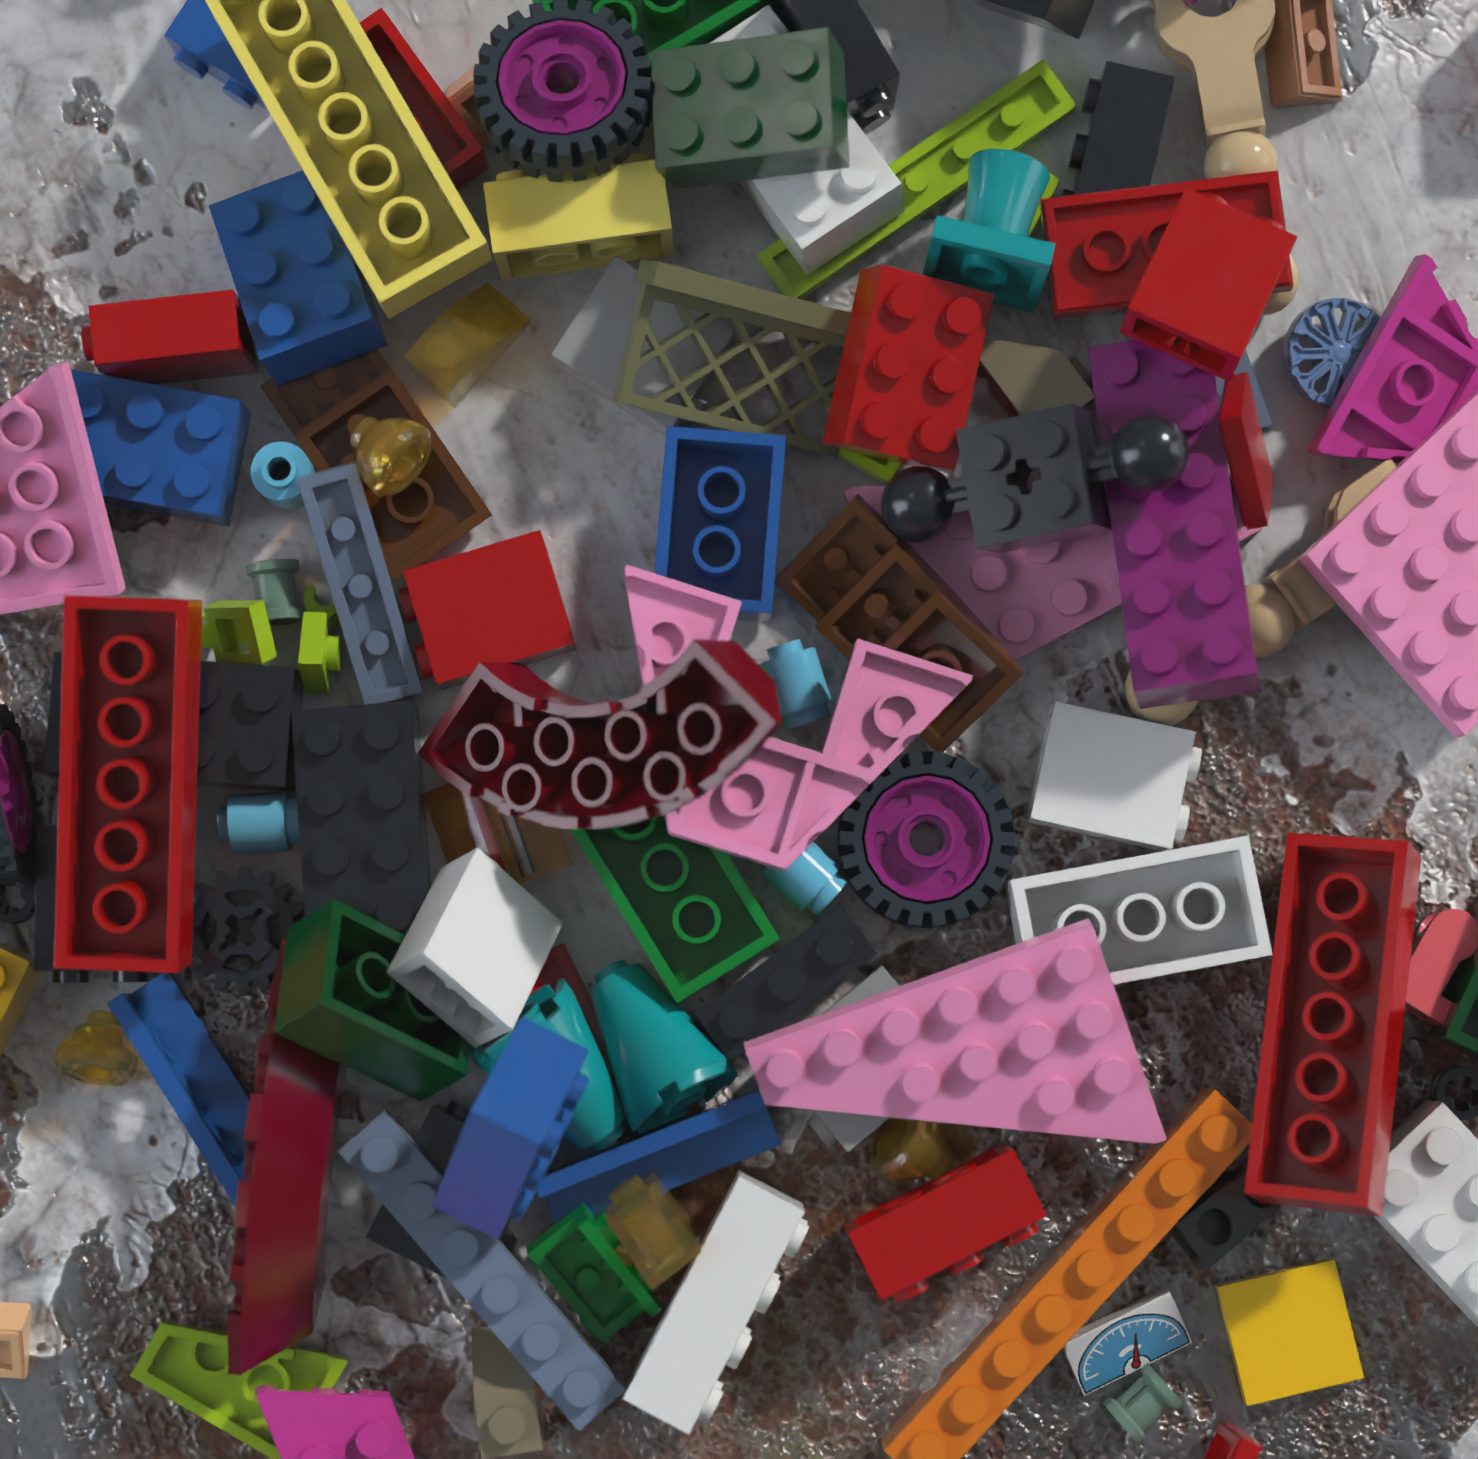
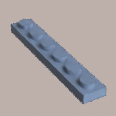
[338,1110,626,1431]

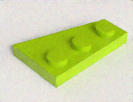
[130,1320,351,1459]

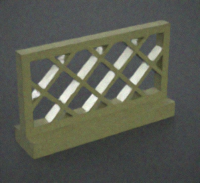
[612,259,851,457]

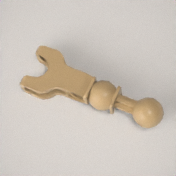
[1151,0,1299,316]
[1125,460,1396,726]

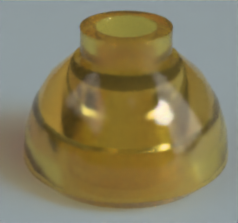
[350,417,431,497]
[53,1011,139,1087]
[871,1117,952,1181]

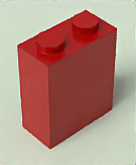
[1119,187,1298,382]
[81,289,258,385]
[398,530,577,690]

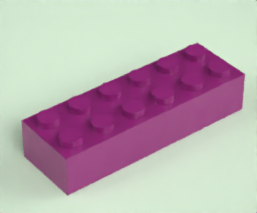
[1088,340,1261,709]

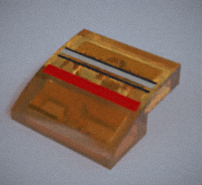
[424,783,573,884]

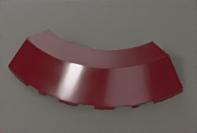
[417,639,782,829]
[228,940,348,1375]

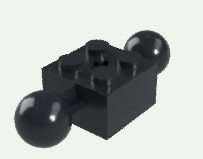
[881,403,1189,554]

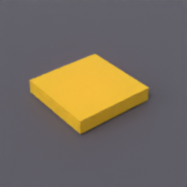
[1215,1258,1364,1406]

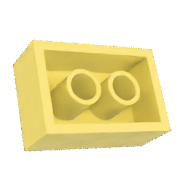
[483,153,674,281]

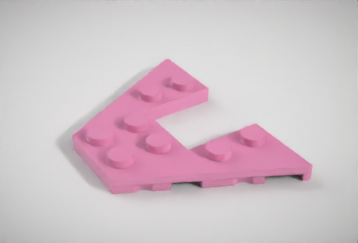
[624,564,973,871]

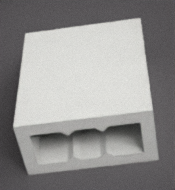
[1025,701,1202,851]
[387,847,563,1048]

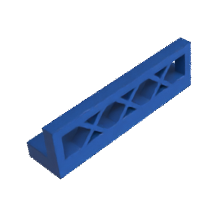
[107,973,250,1207]
[536,1088,782,1224]

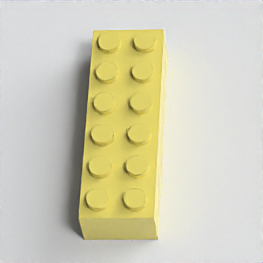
[205,0,493,319]

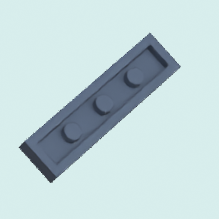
[297,461,423,704]

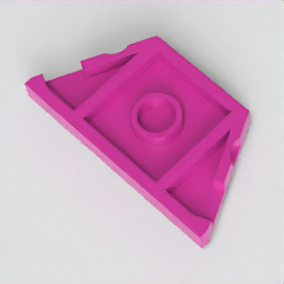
[1307,254,1478,463]
[254,1385,415,1459]

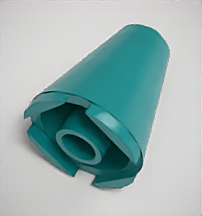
[589,960,738,1134]
[469,979,625,1152]

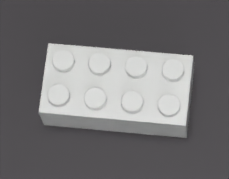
[711,5,904,275]
[1004,835,1273,985]
[1374,1100,1478,1328]
[623,1169,809,1434]

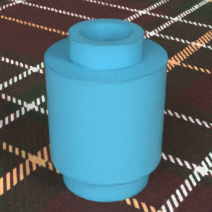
[251,441,317,510]
[758,639,832,731]
[217,791,300,854]
[760,842,848,916]

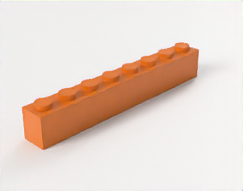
[881,1087,1252,1459]

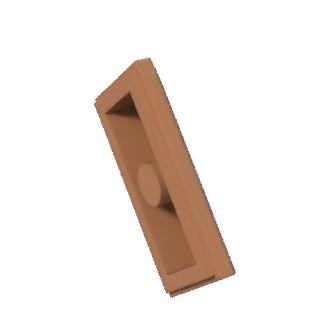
[1264,0,1343,107]

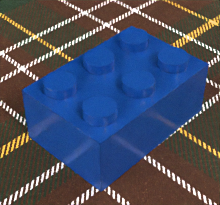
[208,170,388,386]
[71,369,252,527]
[654,426,786,622]
[432,1017,590,1239]

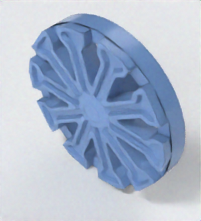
[1283,298,1380,409]

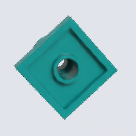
[922,149,1056,314]

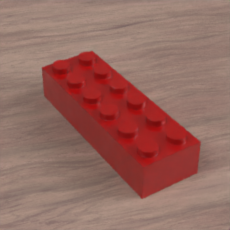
[54,595,203,973]
[1244,833,1421,1217]

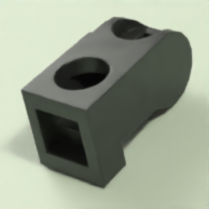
[1169,1162,1282,1268]

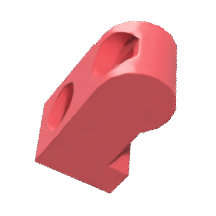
[1405,909,1478,1025]

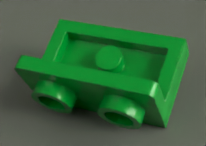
[526,1202,662,1344]

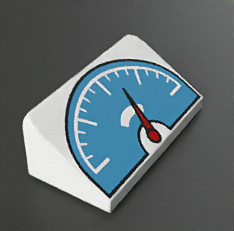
[1061,1288,1192,1396]

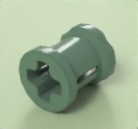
[246,559,305,626]
[1103,1363,1184,1445]

